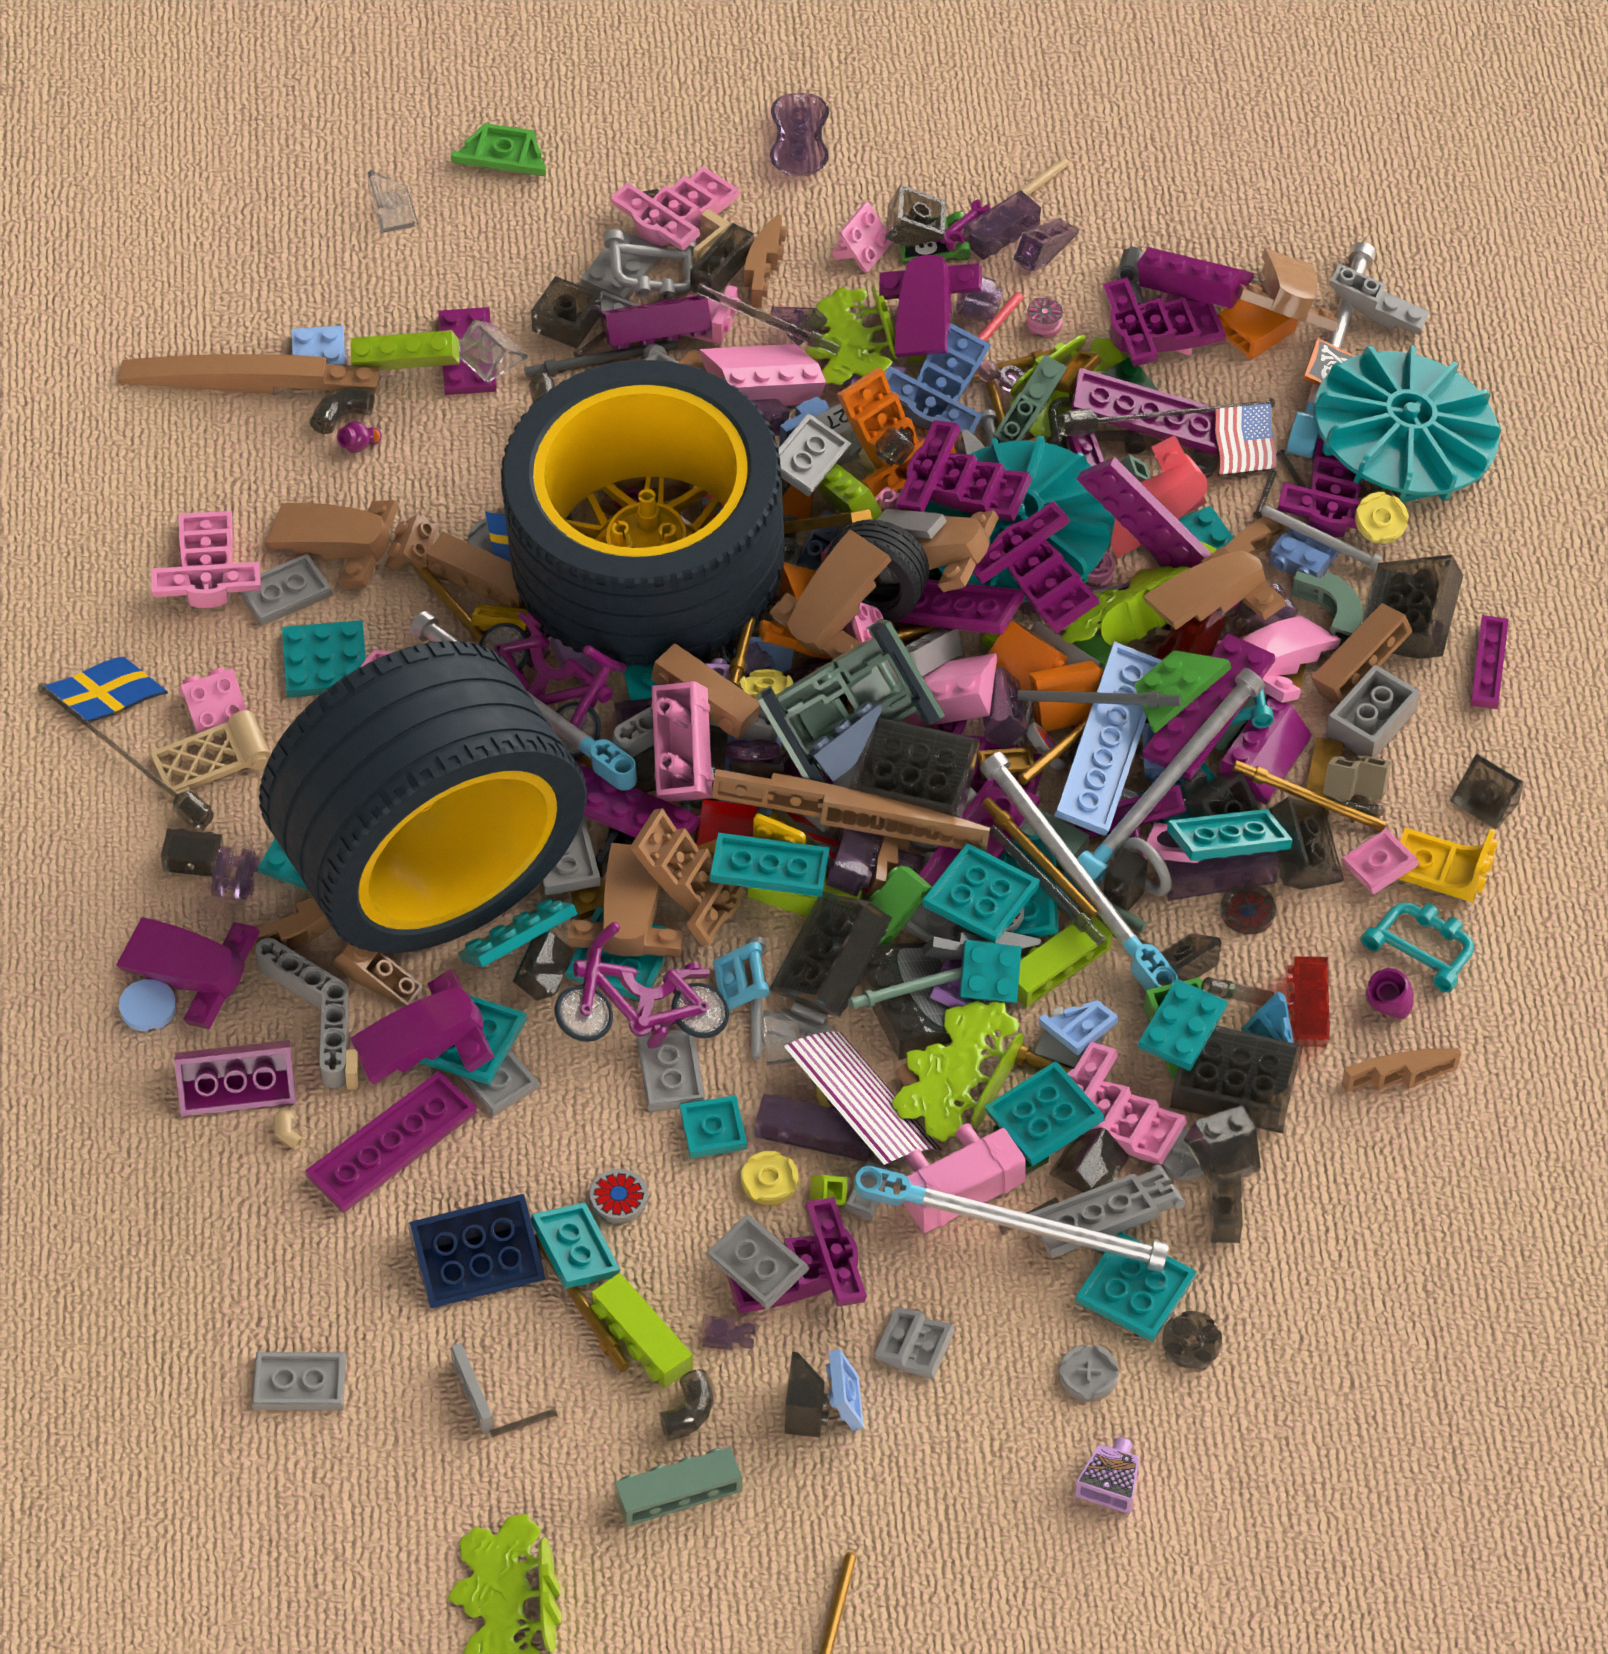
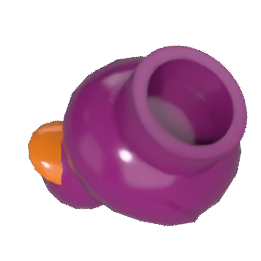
[337,421,382,453]

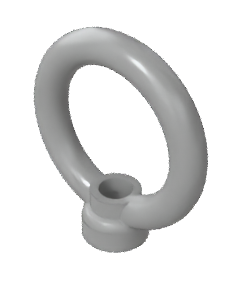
[1114,837,1171,896]

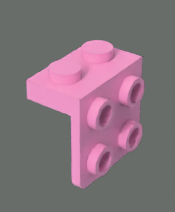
[681,285,741,345]
[178,667,247,734]

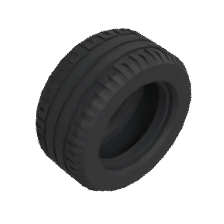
[823,519,930,622]

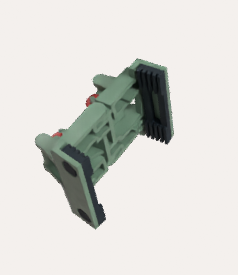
[756,619,945,783]

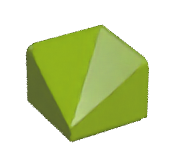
[810,1175,847,1207]

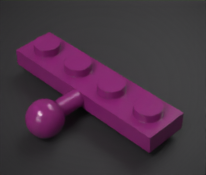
[1074,785,1187,862]

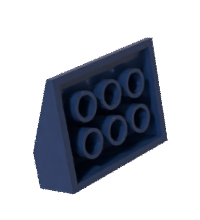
[407,1194,546,1309]

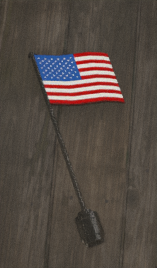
[1057,398,1276,477]

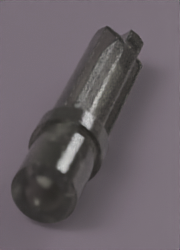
[1201,977,1274,1006]

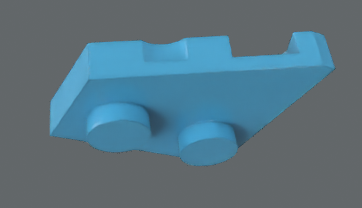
[1241,992,1295,1047]

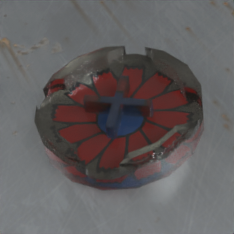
[1220,884,1277,935]

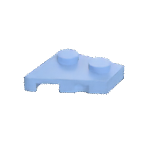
[1038,1000,1118,1056]

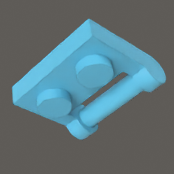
[713,942,770,1011]

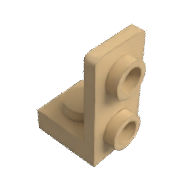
[693,209,731,268]

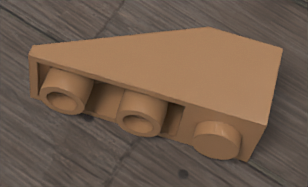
[331,942,423,1006]

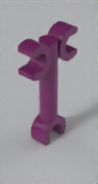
[927,199,991,251]

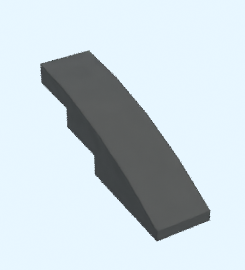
[923,931,1041,961]

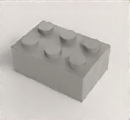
[1326,665,1420,757]

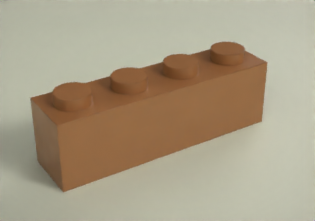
[426,532,525,608]
[1311,603,1412,704]
[651,643,761,739]

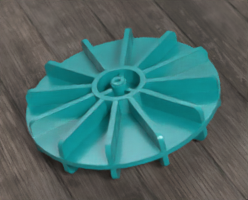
[1313,345,1501,501]
[924,436,1115,602]

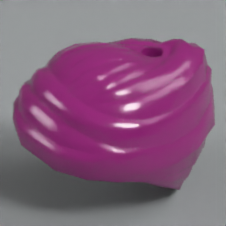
[1365,968,1414,1020]

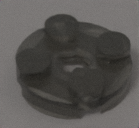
[1162,1311,1222,1370]

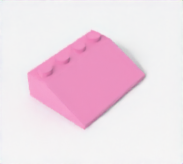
[699,344,826,407]
[877,653,997,728]

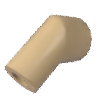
[274,1109,303,1150]

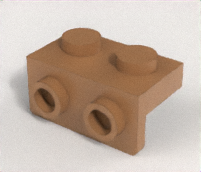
[385,513,438,572]

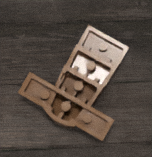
[1236,248,1339,332]
[265,500,399,588]
[914,510,999,592]
[769,529,892,660]
[1143,546,1286,630]
[630,808,745,945]
[567,843,684,958]

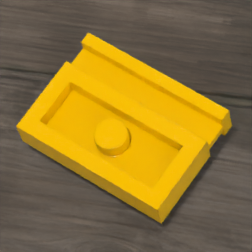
[472,604,528,633]

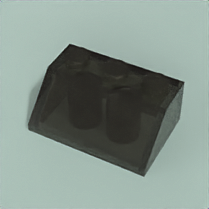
[1268,797,1344,890]

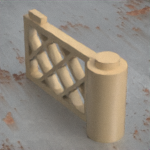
[150,710,271,799]

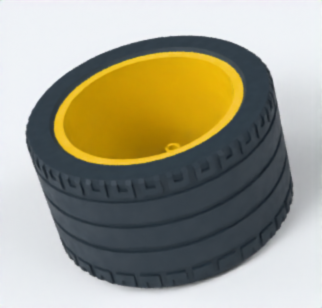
[501,359,785,667]
[259,641,587,953]

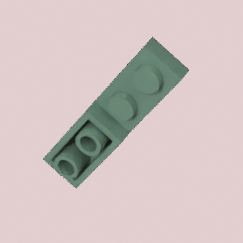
[993,355,1067,442]

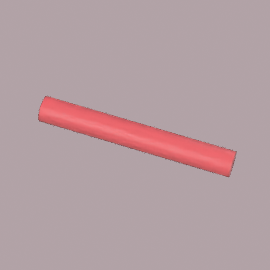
[977,292,1023,341]

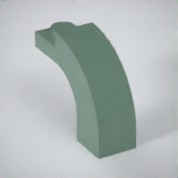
[1291,571,1363,647]

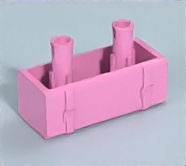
[651,681,713,802]
[904,1124,1025,1234]

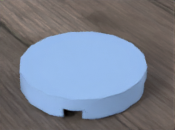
[119,979,176,1032]

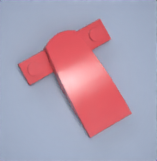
[1111,435,1208,559]

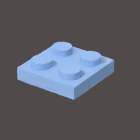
[291,326,346,365]
[826,1349,864,1431]

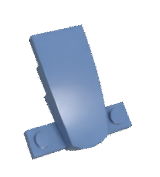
[885,323,991,435]

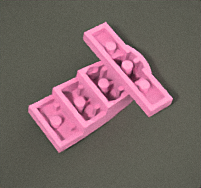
[610,166,740,251]
[151,511,261,608]
[1202,616,1341,703]
[1067,1042,1187,1165]

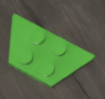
[451,123,546,177]
[1135,650,1231,733]

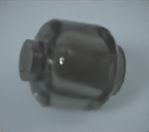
[875,427,914,467]

